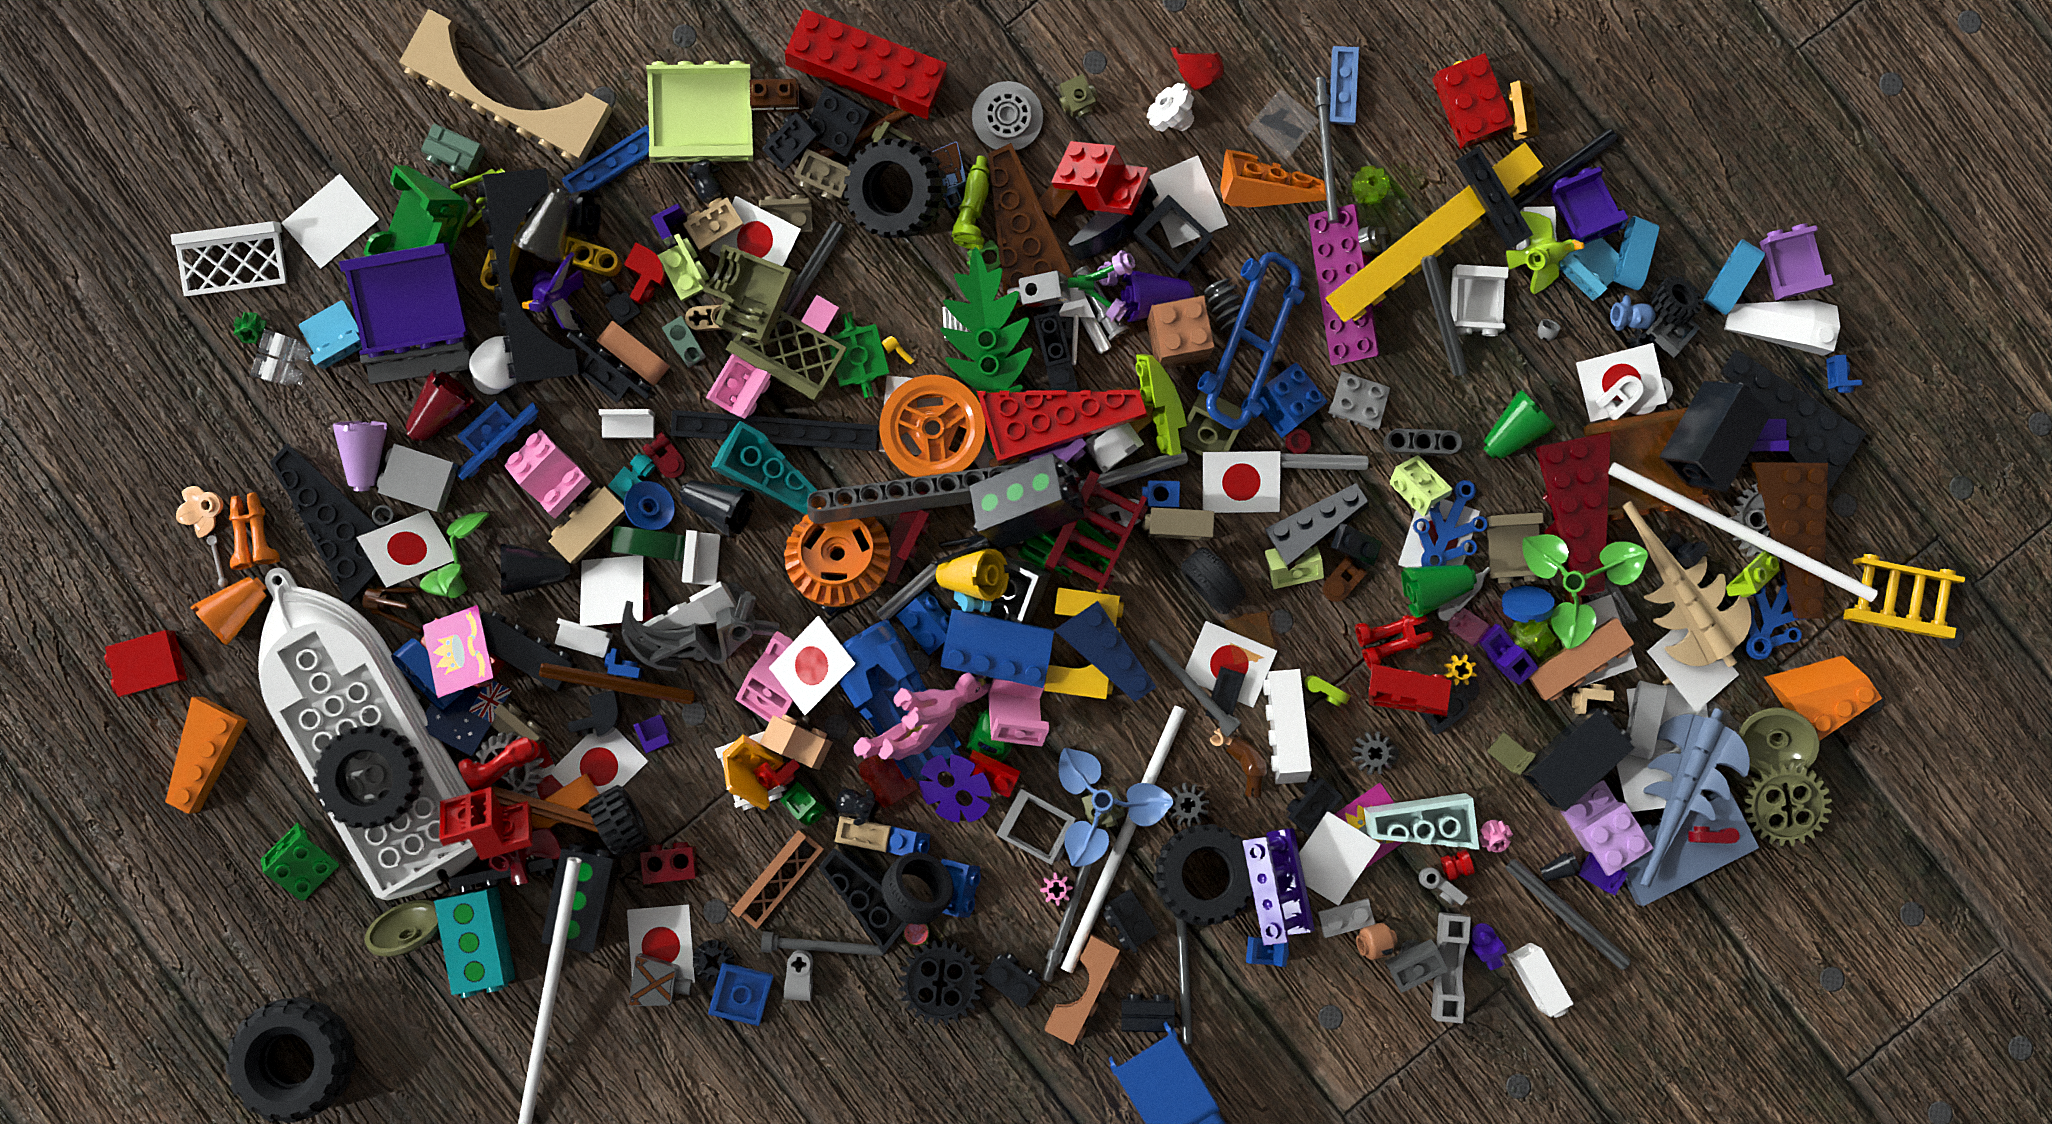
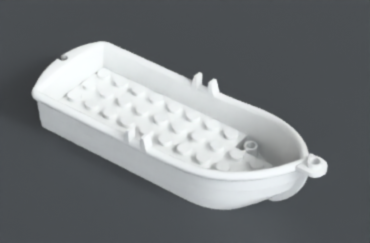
[259,568,478,900]

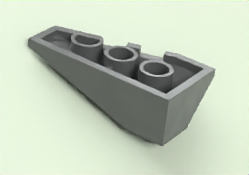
[986,556,1051,625]

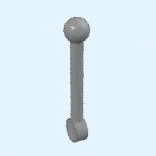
[207,535,228,588]

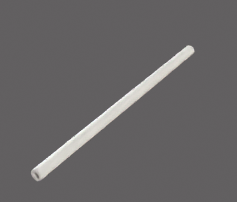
[1608,462,1878,602]
[1061,705,1187,973]
[518,857,581,1124]

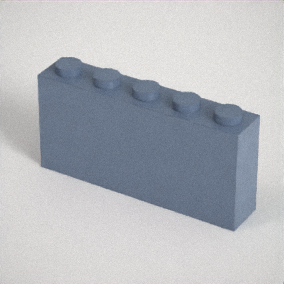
[1621,791,1759,906]

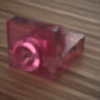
[1448,608,1490,648]

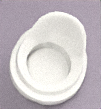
[469,336,514,395]

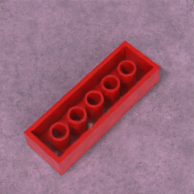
[785,8,947,120]

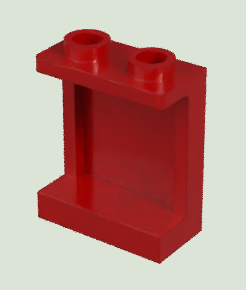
[104,630,187,697]

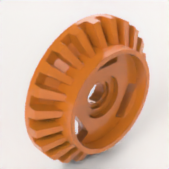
[880,375,986,477]
[784,504,891,607]

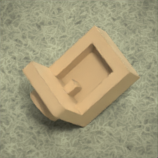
[1572,684,1614,714]

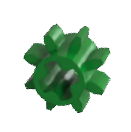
[233,312,267,344]

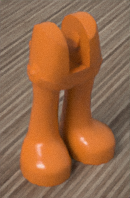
[229,492,280,570]

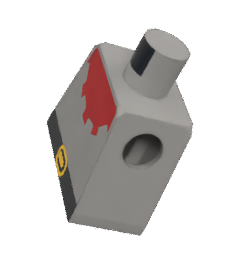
[1007,271,1071,308]

